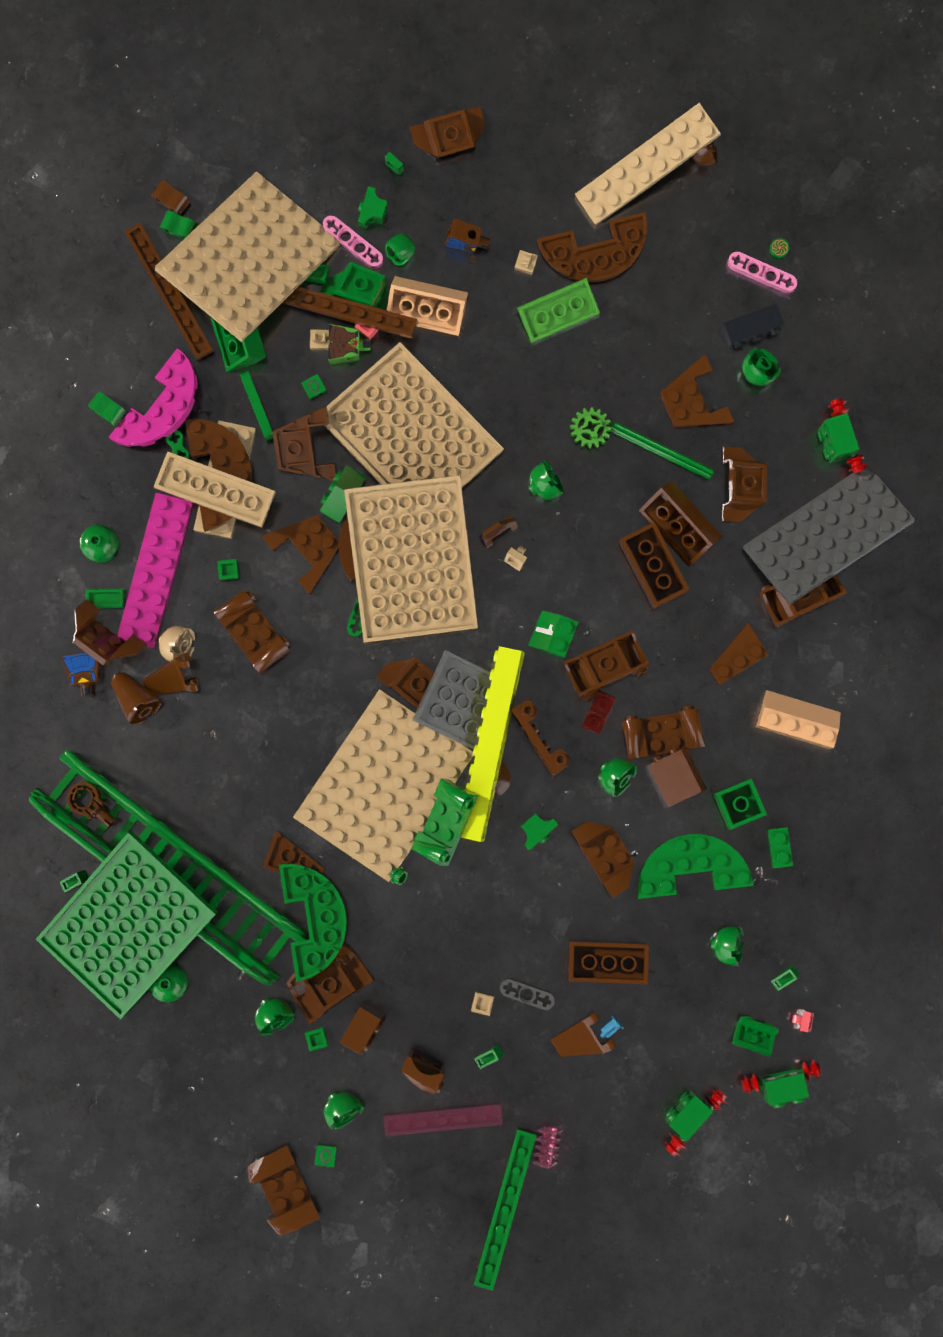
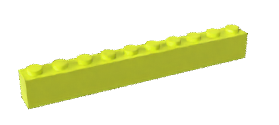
[461,646,525,842]

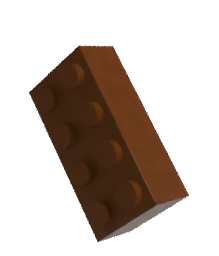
[619,522,690,610]
[568,941,649,984]
[339,1001,386,1055]

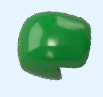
[385,233,416,266]

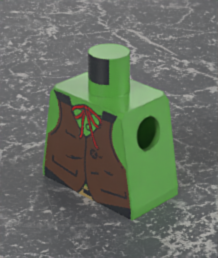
[328,324,371,365]

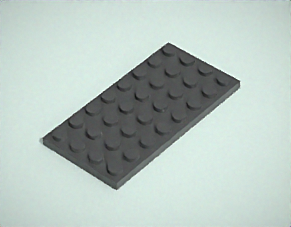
[743,464,915,605]

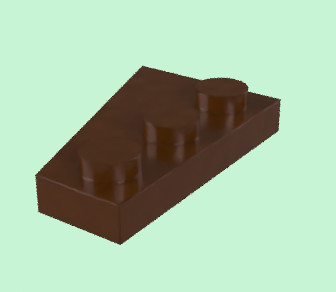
[709,623,769,685]
[263,831,324,874]

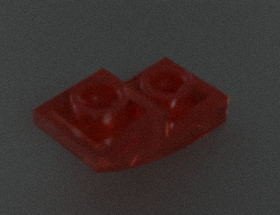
[582,690,616,735]

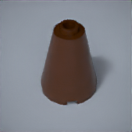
[111,672,161,726]

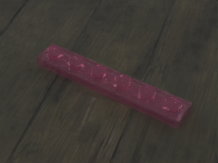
[383,1104,503,1137]

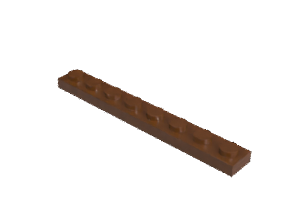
[124,222,214,361]
[282,287,418,339]

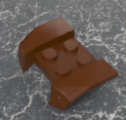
[286,944,374,1025]
[247,1146,320,1235]

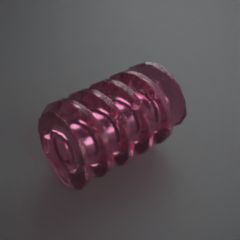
[533,1125,563,1169]

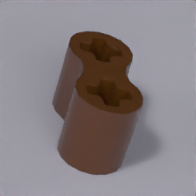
[151,180,190,215]

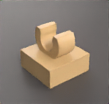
[514,250,538,275]
[310,330,329,350]
[504,545,527,571]

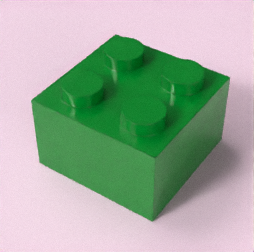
[713,779,767,830]

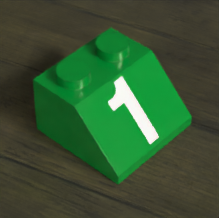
[528,611,578,660]

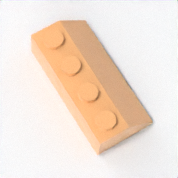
[387,276,468,336]
[756,690,841,749]

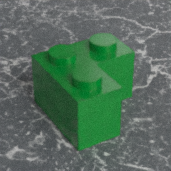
[320,465,366,523]

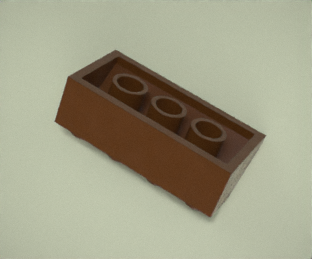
[639,480,723,567]

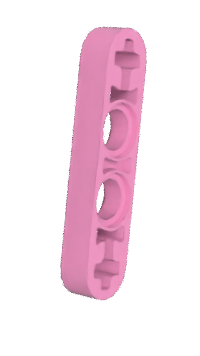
[323,216,383,269]
[728,252,797,294]

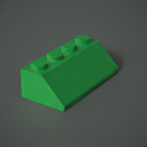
[210,316,266,372]

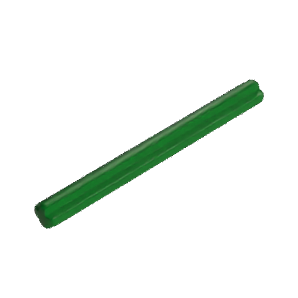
[611,422,714,479]

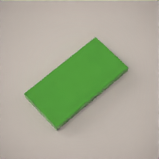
[517,278,600,343]

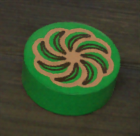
[769,238,789,259]

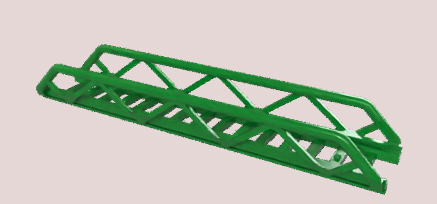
[29,750,308,986]

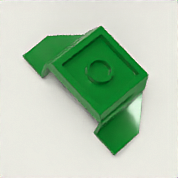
[320,262,389,310]

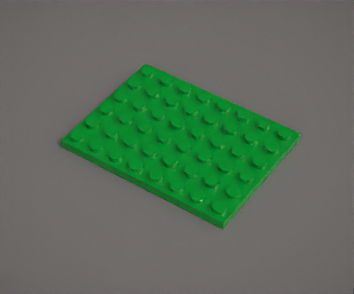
[36,831,218,1020]

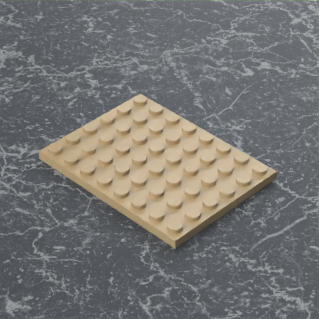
[155,171,341,342]
[324,342,504,489]
[344,475,478,643]
[293,689,473,882]

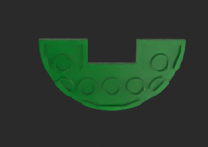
[637,834,754,899]
[279,864,347,982]

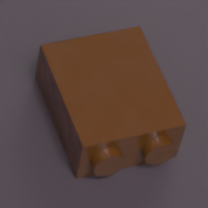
[648,746,707,807]

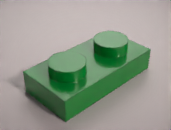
[767,827,793,868]

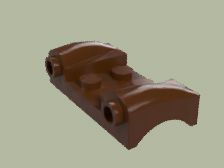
[759,575,847,628]
[213,590,291,674]
[563,630,650,701]
[512,700,570,776]
[621,705,705,760]
[401,1048,445,1095]

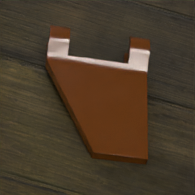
[479,515,518,548]
[143,653,199,695]
[551,1012,616,1057]

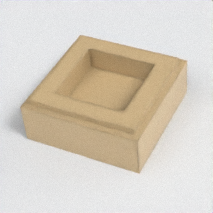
[471,992,494,1016]

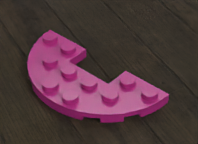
[109,348,198,447]

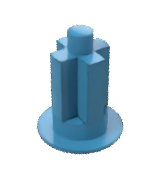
[600,1015,624,1038]

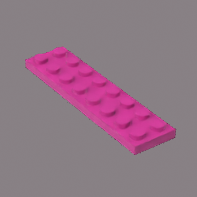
[118,493,194,649]

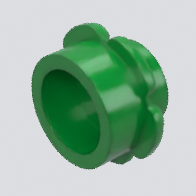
[390,867,408,885]

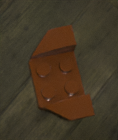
[409,107,485,158]
[722,446,767,522]
[73,599,147,666]
[376,657,434,709]
[571,821,634,898]

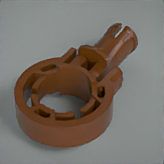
[67,781,117,829]

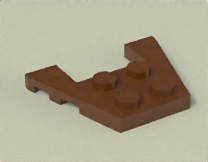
[660,355,734,428]
[272,406,337,481]
[262,515,339,594]

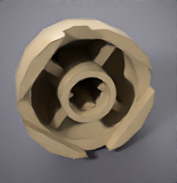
[159,626,195,662]

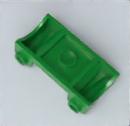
[411,778,479,866]

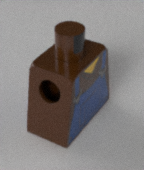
[444,219,490,253]
[61,652,101,697]

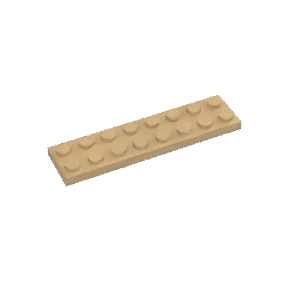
[575,103,721,226]

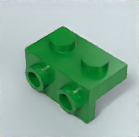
[732,1016,779,1056]

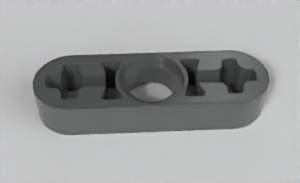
[500,979,555,1010]

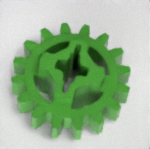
[570,407,611,449]

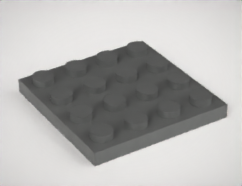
[412,650,492,750]

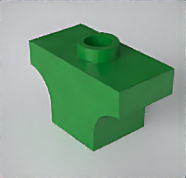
[358,186,388,229]
[521,814,558,850]

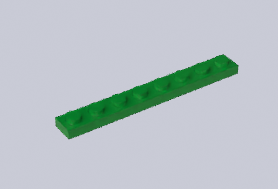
[474,1128,537,1291]

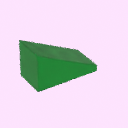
[60,870,89,893]
[771,965,801,991]
[474,1044,504,1069]

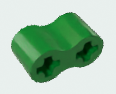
[159,211,199,240]
[88,391,127,427]
[166,430,192,460]

